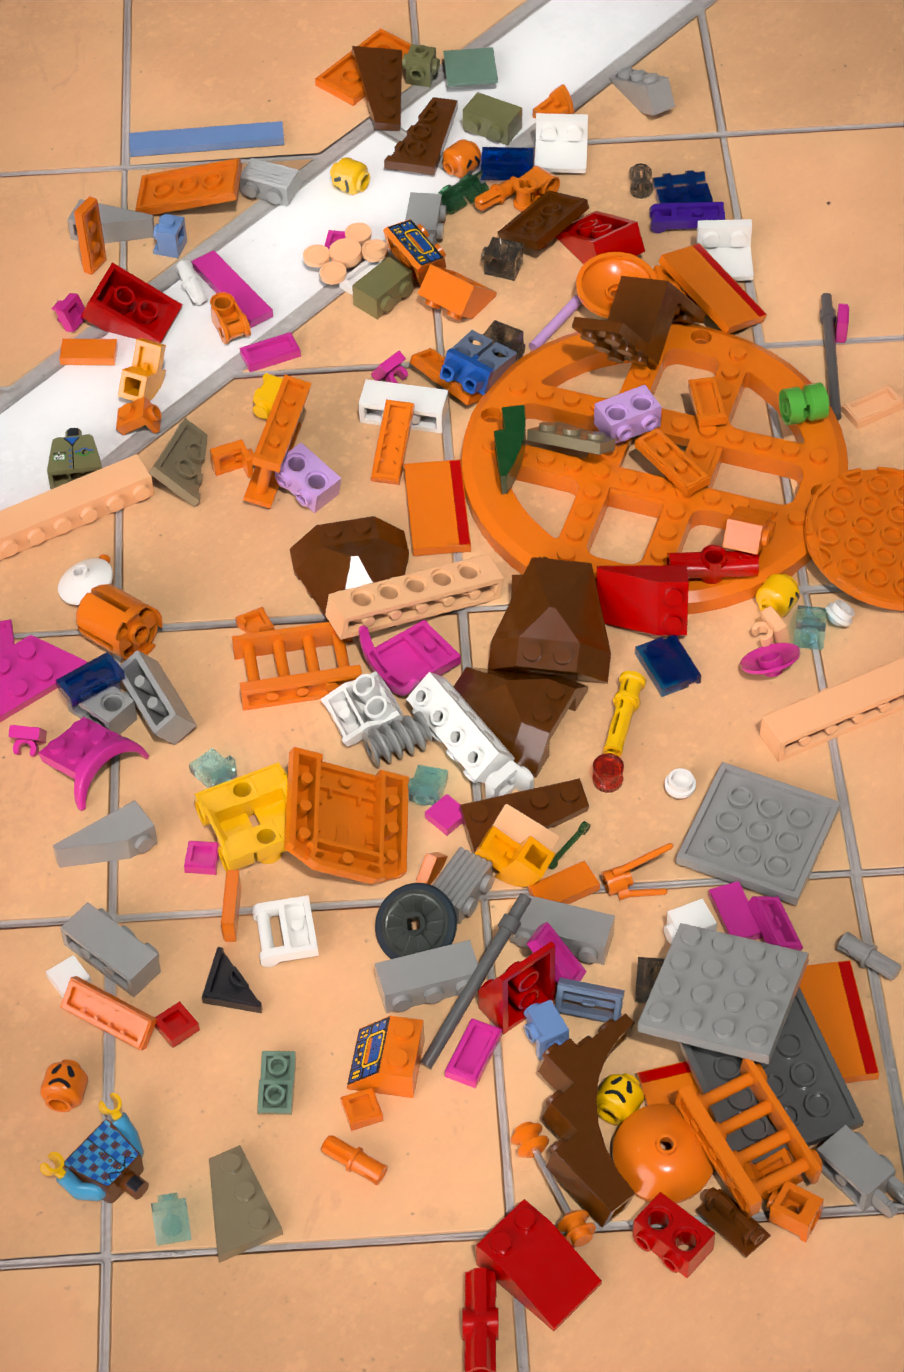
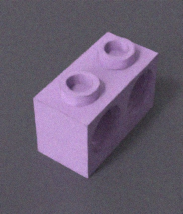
[594,384,662,444]
[274,443,341,513]

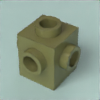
[402,44,440,87]

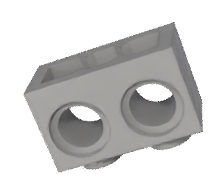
[65,670,138,735]

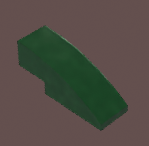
[494,405,526,494]

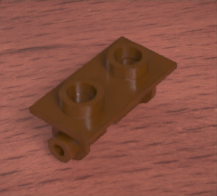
[696,1187,771,1258]

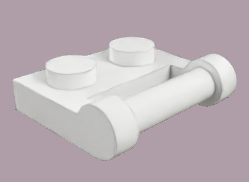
[252,895,319,967]

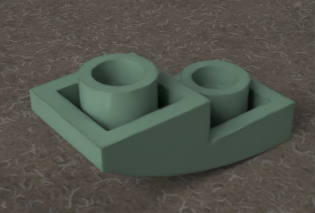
[258,1051,296,1115]

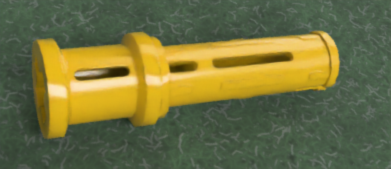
[603,670,646,758]

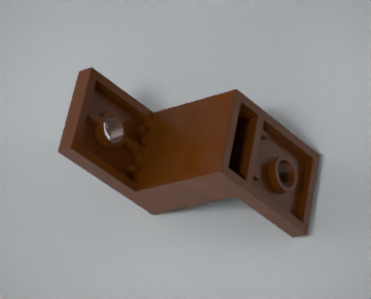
[572,276,706,366]

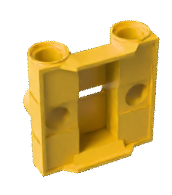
[194,762,288,872]

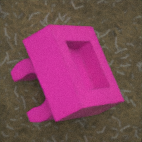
[51,293,85,332]
[371,350,408,383]
[8,725,47,757]

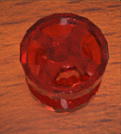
[592,753,624,793]

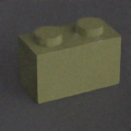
[462,92,522,145]
[352,257,413,320]

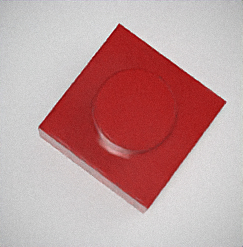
[155,1001,200,1048]

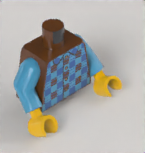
[40,1093,149,1203]

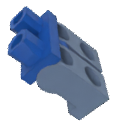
[440,330,517,395]

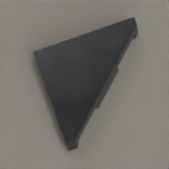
[202,947,263,1013]

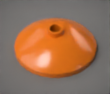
[576,252,657,318]
[612,1104,714,1204]

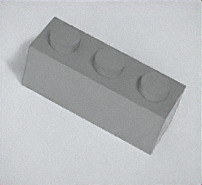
[116,650,197,745]
[510,894,615,965]
[60,902,161,997]
[375,940,481,1013]

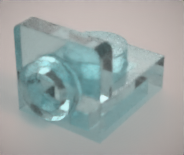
[794,605,827,650]
[189,748,237,788]
[408,765,448,806]
[151,1192,192,1246]

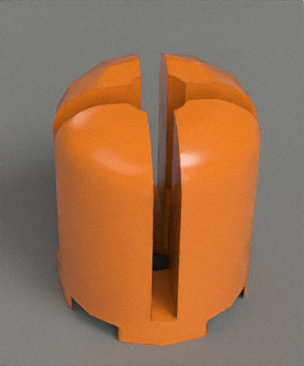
[76,584,163,660]

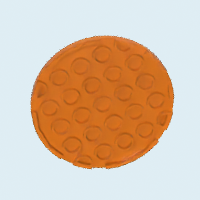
[804,467,904,611]

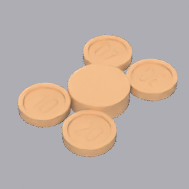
[303,223,388,285]

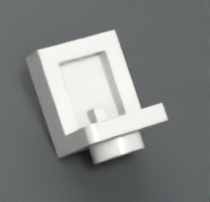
[485,760,534,799]

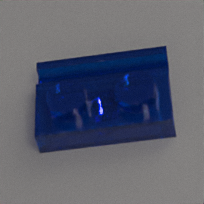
[480,147,534,181]
[635,635,701,697]

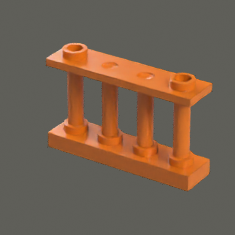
[243,374,312,509]
[232,622,362,711]
[675,1058,823,1219]

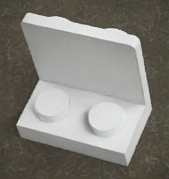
[534,113,588,173]
[696,219,754,281]

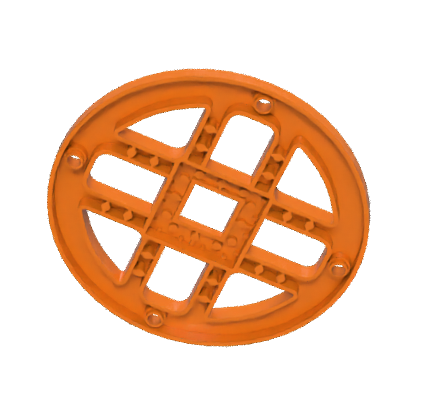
[462,322,848,614]

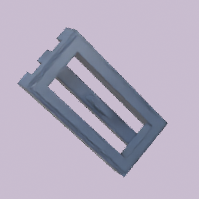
[555,978,625,1022]

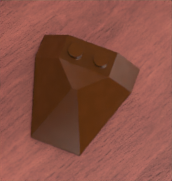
[290,516,409,629]
[488,557,611,684]
[454,667,588,778]

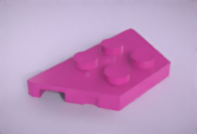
[0,635,88,722]

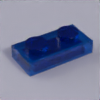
[55,652,125,707]

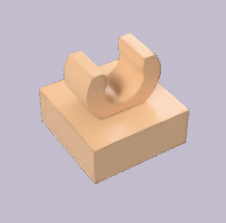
[752,606,790,647]

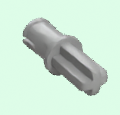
[837,932,901,980]

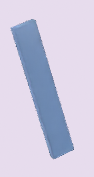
[129,121,284,157]

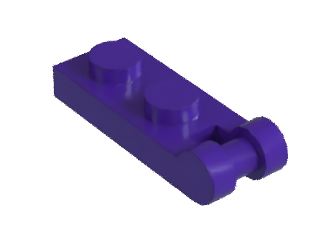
[649,202,725,233]

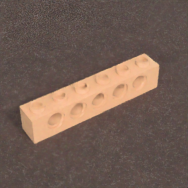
[325,554,504,640]

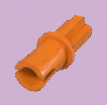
[474,176,517,211]
[321,1135,388,1185]

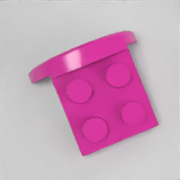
[359,620,461,696]
[38,717,149,811]

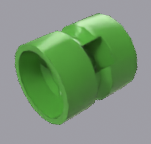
[779,382,829,425]

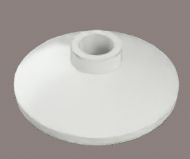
[58,558,113,605]

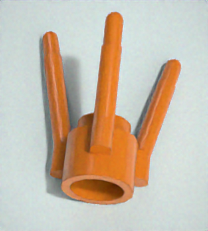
[601,843,673,900]

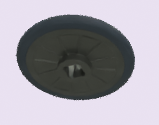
[375,883,457,959]

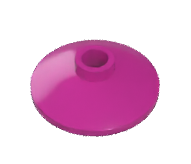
[740,643,801,677]

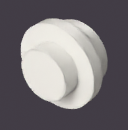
[826,599,855,626]
[665,768,696,798]

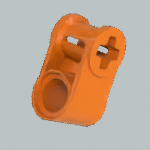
[513,166,560,212]
[210,292,251,344]

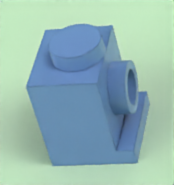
[153,214,187,259]
[524,999,569,1061]

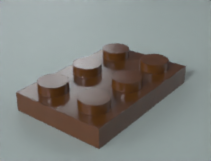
[497,190,589,251]

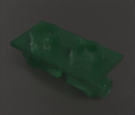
[438,171,489,214]

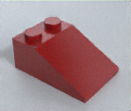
[556,211,645,264]
[80,262,183,343]
[596,565,689,635]
[478,941,556,1035]
[476,1199,602,1331]

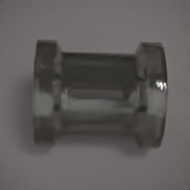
[628,163,653,199]

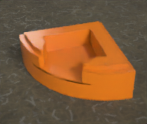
[235,607,275,633]
[416,852,448,885]

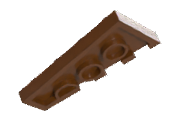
[351,46,402,131]
[384,97,458,175]
[459,778,589,855]

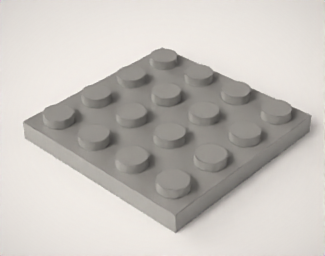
[676,762,841,906]
[638,923,809,1064]

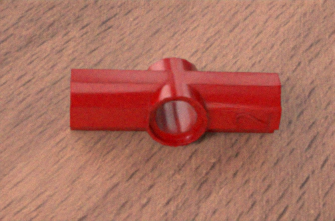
[666,545,759,584]
[462,1268,499,1372]

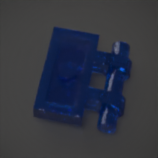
[652,170,713,204]

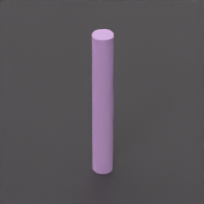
[528,295,582,351]

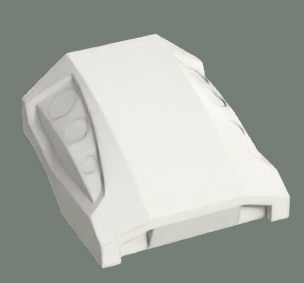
[321,671,404,746]

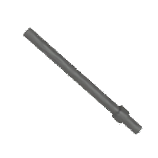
[819,293,842,420]
[420,893,532,1070]

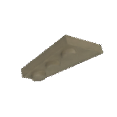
[148,418,208,507]
[527,421,616,455]
[209,1145,283,1263]

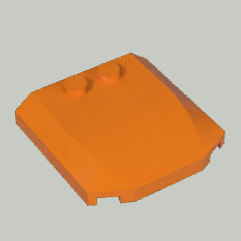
[284,747,409,884]

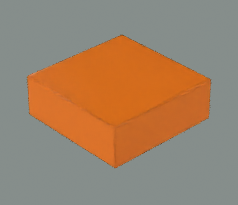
[340,1087,383,1131]

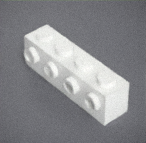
[406,672,515,783]

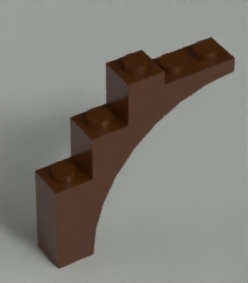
[538,1013,635,1228]

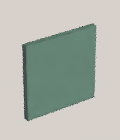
[443,47,498,87]

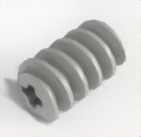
[363,711,432,767]

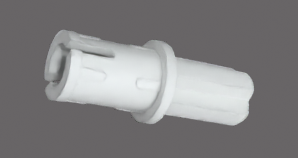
[176,260,207,305]

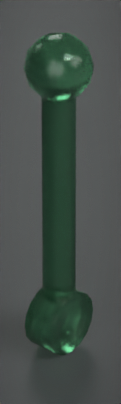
[548,821,591,869]

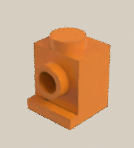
[766,1181,824,1243]

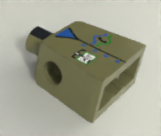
[47,428,102,489]

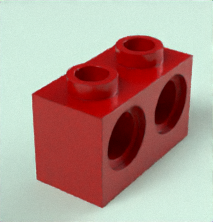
[633,1192,715,1278]

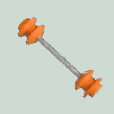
[511,1122,596,1247]

